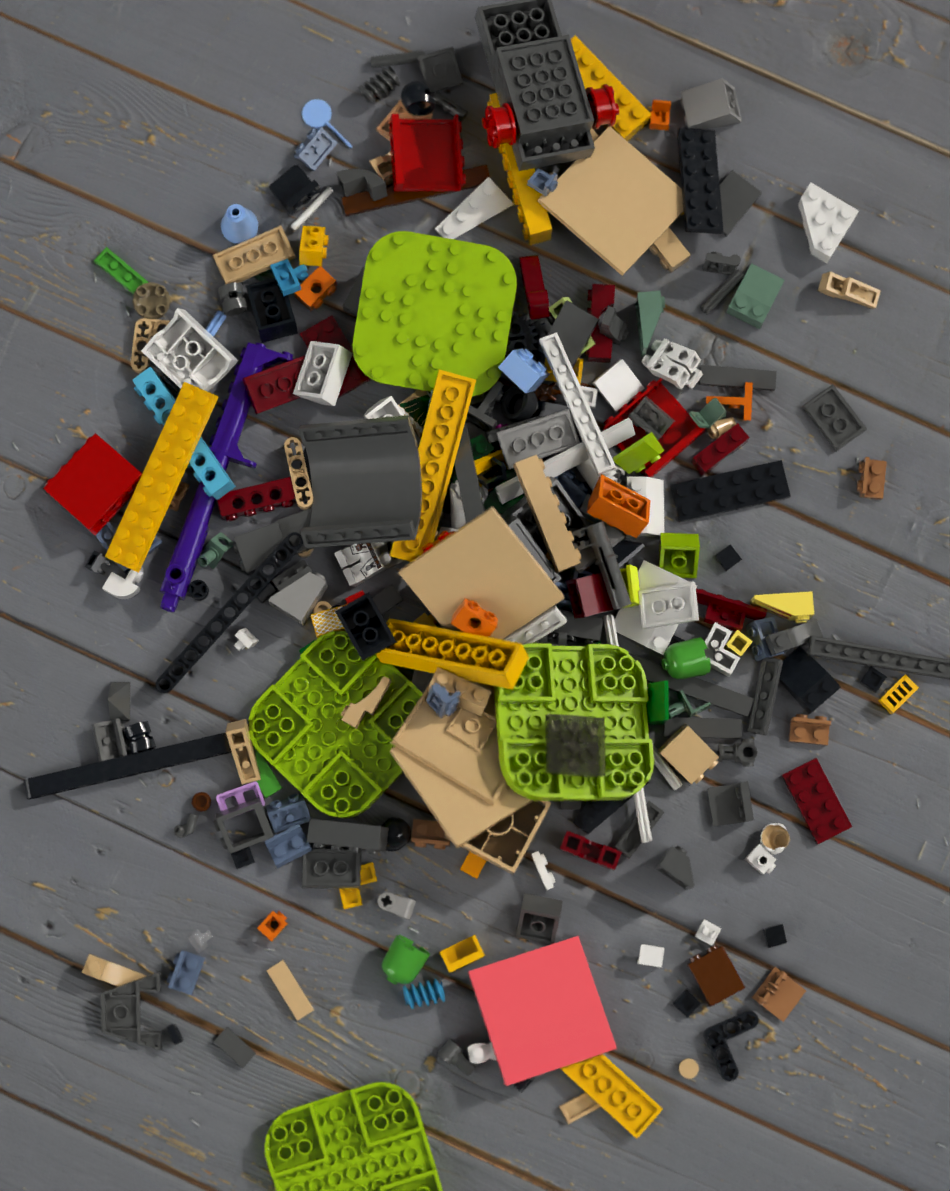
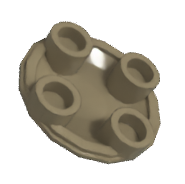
[132,282,170,319]

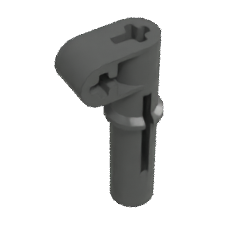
[572,522,632,610]

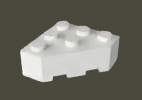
[798,183,859,263]

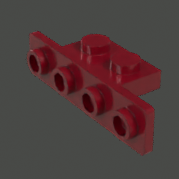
[696,589,767,632]

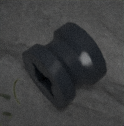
[188,580,209,601]

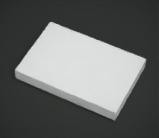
[638,582,699,629]

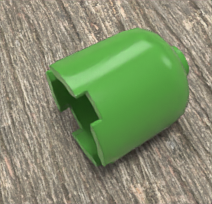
[662,637,711,679]
[382,935,430,985]

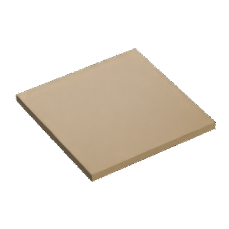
[537,127,684,276]
[398,506,564,640]
[391,680,507,805]
[390,747,534,848]

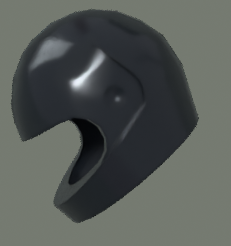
[401,81,435,116]
[381,817,411,852]

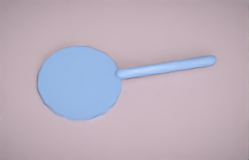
[302,99,352,148]

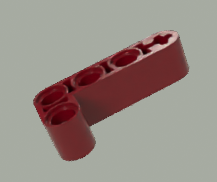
[519,255,549,320]

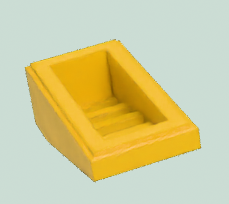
[878,674,919,714]

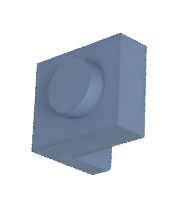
[527,168,558,196]

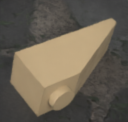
[226,719,261,784]

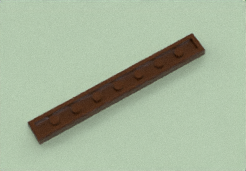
[341,164,490,216]

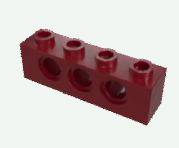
[217,477,296,521]

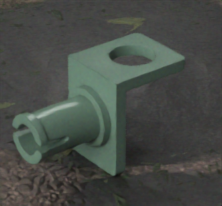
[689,398,726,429]
[197,532,234,569]
[669,690,711,719]

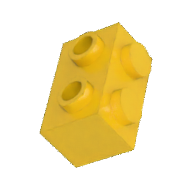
[299,226,329,266]

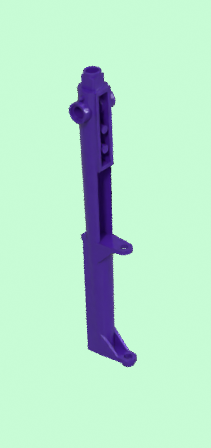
[160,342,294,613]

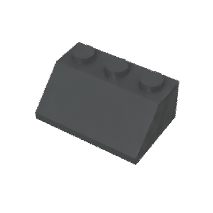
[655,846,694,890]

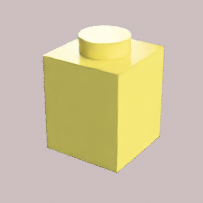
[724,630,753,657]

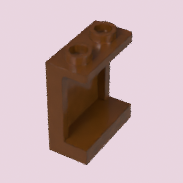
[687,945,745,1007]

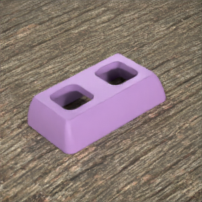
[216,781,265,816]

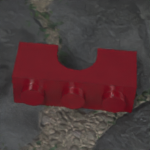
[691,423,750,476]
[559,830,622,871]

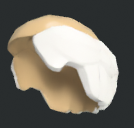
[760,823,790,855]

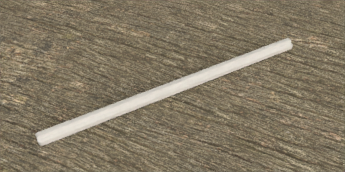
[603,614,652,843]

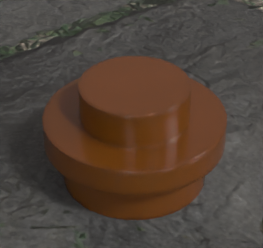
[192,792,211,812]

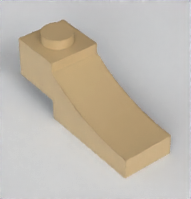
[818,272,881,309]
[341,676,392,729]
[82,954,147,986]

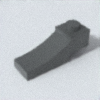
[600,306,629,346]
[765,619,823,656]

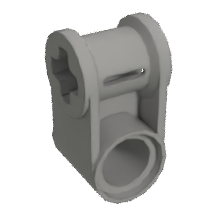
[377,892,416,920]

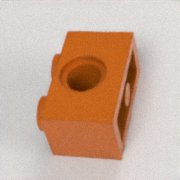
[294,266,337,311]
[451,598,498,637]

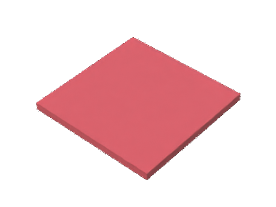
[468,936,617,1086]

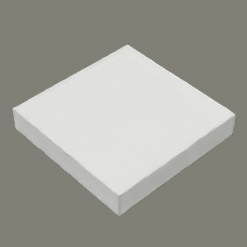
[592,359,645,412]

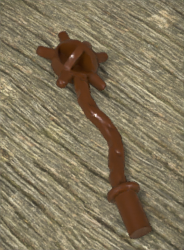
[534,382,600,402]

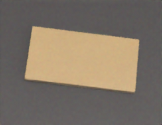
[212,226,296,284]

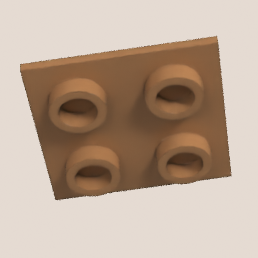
[752,967,806,1022]

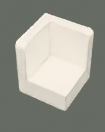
[637,944,664,967]

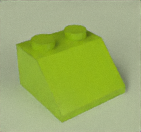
[612,432,664,474]
[658,533,700,578]

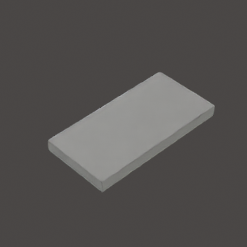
[496,408,580,469]

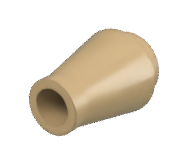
[707,417,736,439]

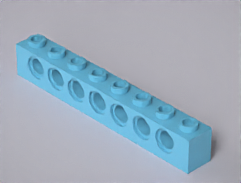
[132,366,236,500]

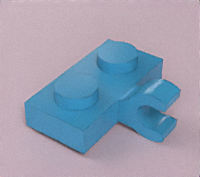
[270,259,309,296]

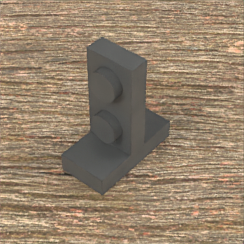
[466,381,504,432]

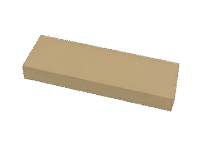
[266,960,314,1021]

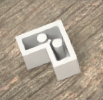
[704,623,740,677]

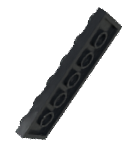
[677,128,724,234]
[670,460,791,522]

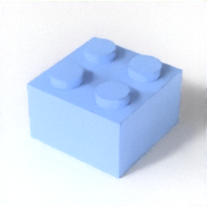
[498,349,550,393]

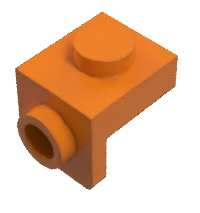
[650,100,671,131]

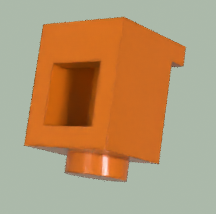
[257,911,288,942]

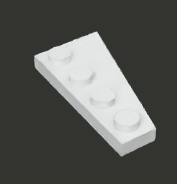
[435,177,514,239]

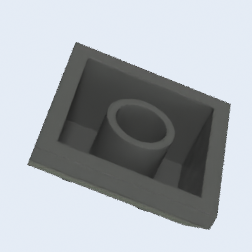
[516,893,563,944]

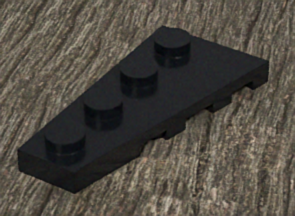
[573,782,649,834]

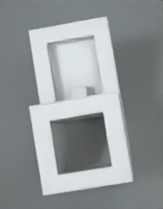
[102,567,144,599]

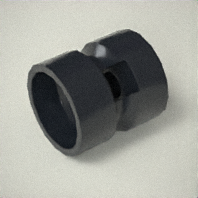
[124,721,156,754]

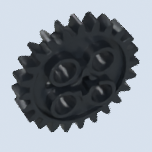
[505,311,539,359]

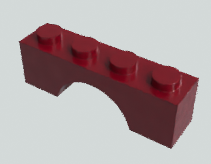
[584,284,615,363]

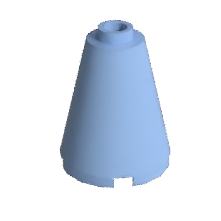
[221,204,258,244]

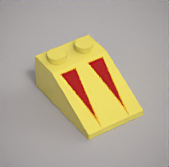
[750,591,814,624]

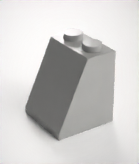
[680,78,742,129]
[268,572,328,626]

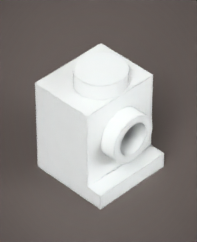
[745,844,776,875]

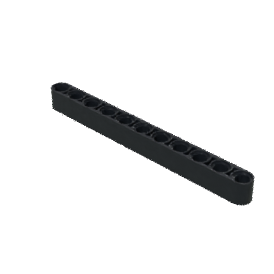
[156,532,303,693]
[23,733,232,800]

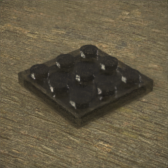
[546,714,606,778]

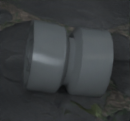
[218,282,248,316]

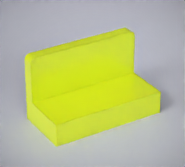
[620,564,640,608]

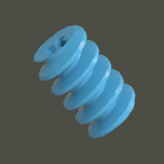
[403,978,445,1009]

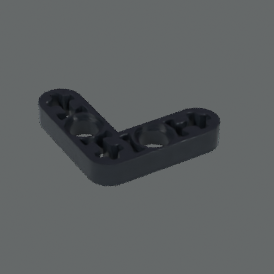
[704,1011,759,1081]

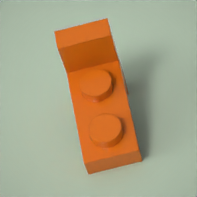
[706,382,753,421]

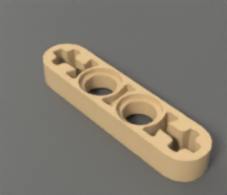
[284,437,313,510]

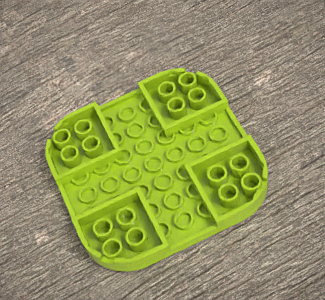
[352,231,517,397]
[248,631,423,818]
[494,643,654,801]
[265,1082,443,1191]

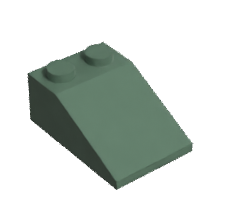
[726,263,785,329]
[635,291,665,357]

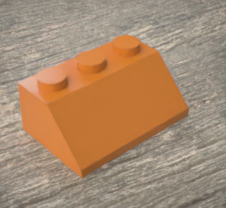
[587,474,651,539]

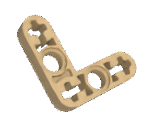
[131,318,170,374]

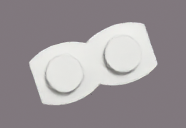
[468,1041,497,1063]

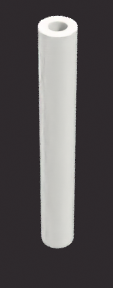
[290,186,333,231]

